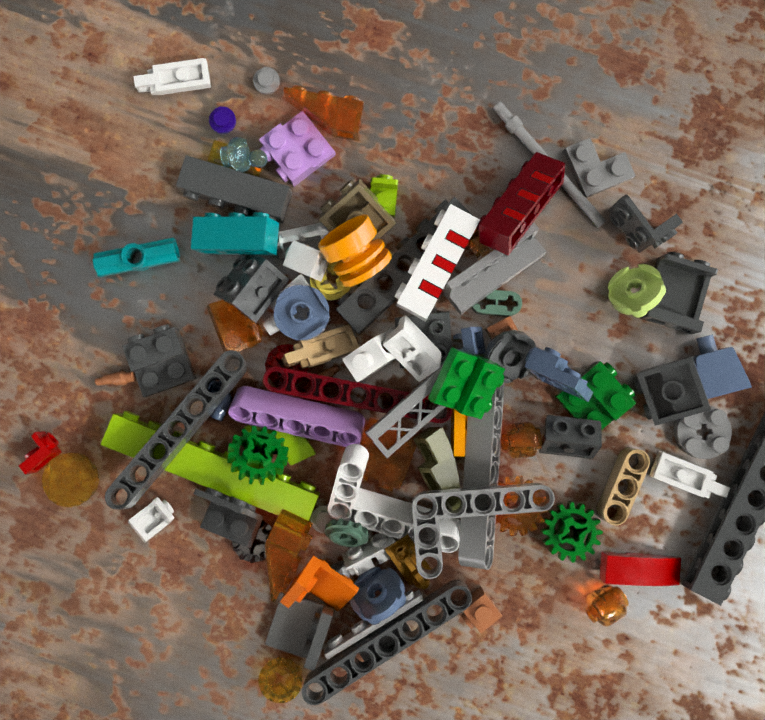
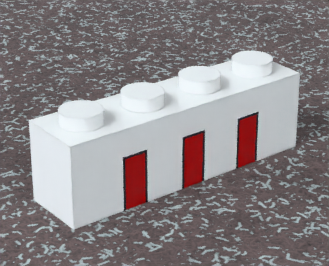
[395,204,480,322]

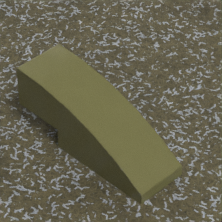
[413,427,460,511]

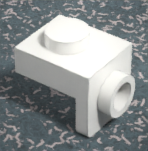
[128,497,174,543]

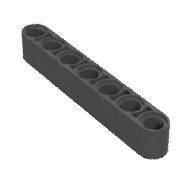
[105,350,247,510]
[302,580,472,705]

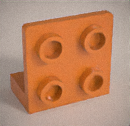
[280,555,359,611]

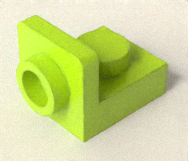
[371,174,398,218]

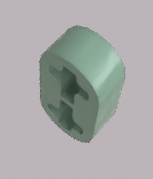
[471,290,522,317]

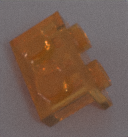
[207,300,263,352]

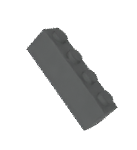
[176,155,292,223]

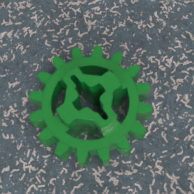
[227,426,289,485]
[540,501,603,563]

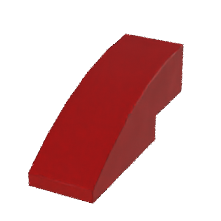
[599,551,681,586]

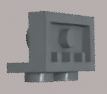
[539,415,602,459]

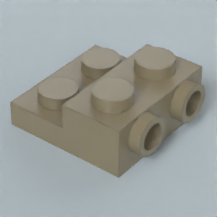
[319,179,396,240]

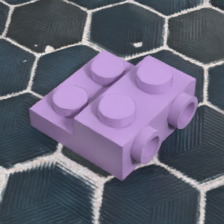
[259,111,336,187]

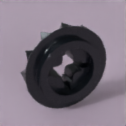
[232,520,276,563]

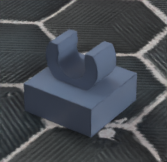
[453,327,486,355]

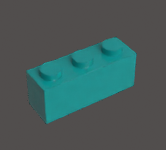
[191,212,279,255]

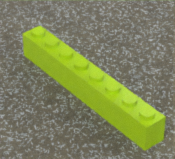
[100,410,320,527]

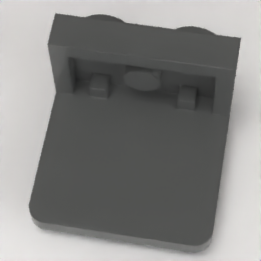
[609,195,683,253]

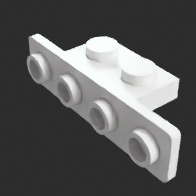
[324,590,423,662]

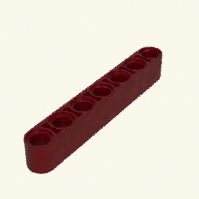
[263,367,452,423]

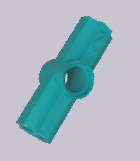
[92,238,180,277]

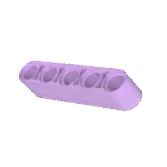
[228,386,365,447]

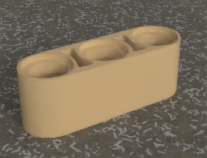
[596,448,650,526]

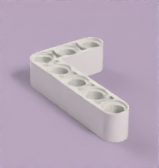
[327,444,461,553]

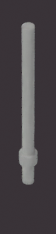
[493,101,606,228]

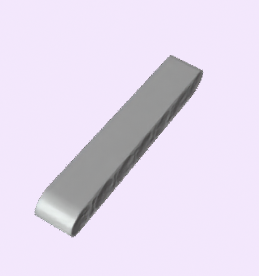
[458,382,504,570]

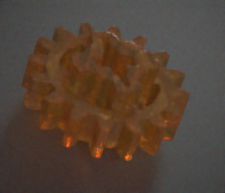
[496,476,547,536]

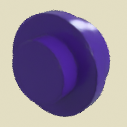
[209,107,236,134]

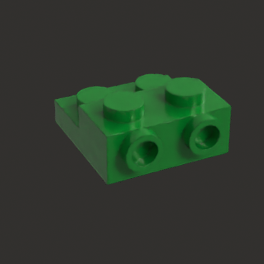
[428,347,505,419]
[555,361,636,430]

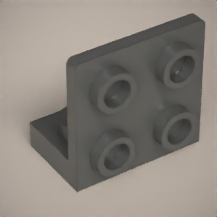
[213,255,289,323]
[193,487,264,548]
[265,591,334,671]

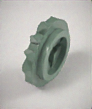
[324,518,369,547]

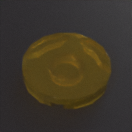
[42,452,99,508]

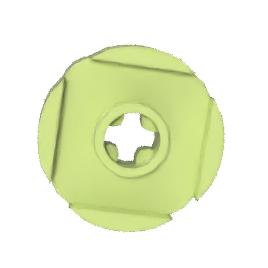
[608,264,666,318]

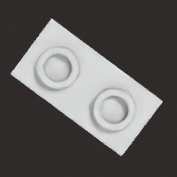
[277,223,328,259]
[342,533,396,576]

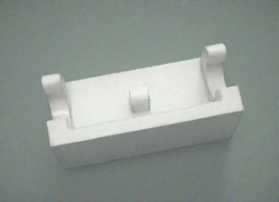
[382,315,441,382]

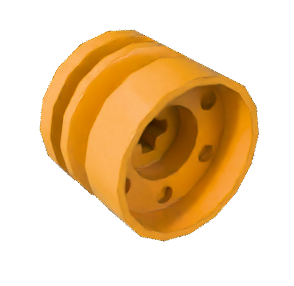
[317,214,392,287]

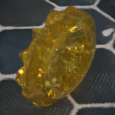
[258,657,303,703]

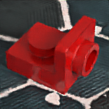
[19,431,62,474]

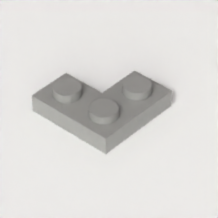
[563,138,635,198]

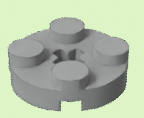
[674,405,732,459]

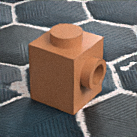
[461,587,503,633]

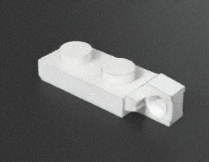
[133,58,211,95]
[649,451,730,498]

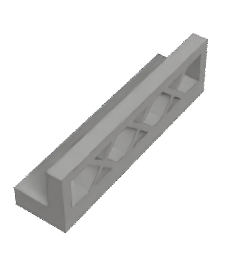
[444,222,547,315]
[365,363,445,458]

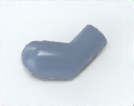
[208,380,232,421]

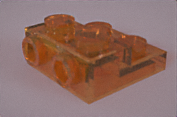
[359,417,417,492]

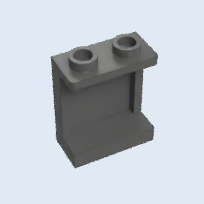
[640,252,718,334]

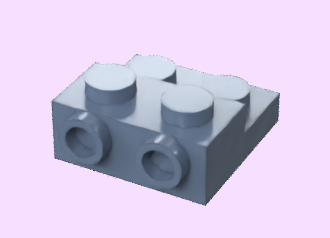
[524,347,593,402]

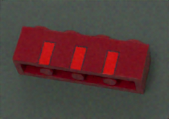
[477,152,565,256]

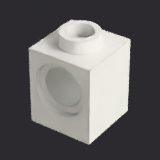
[283,240,329,282]

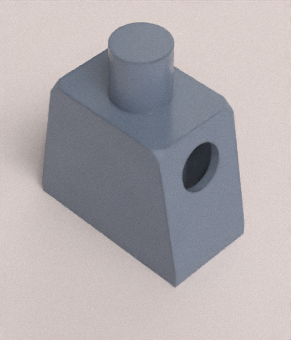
[693,334,752,399]

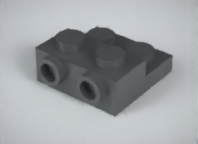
[122,325,196,397]
[634,356,711,426]

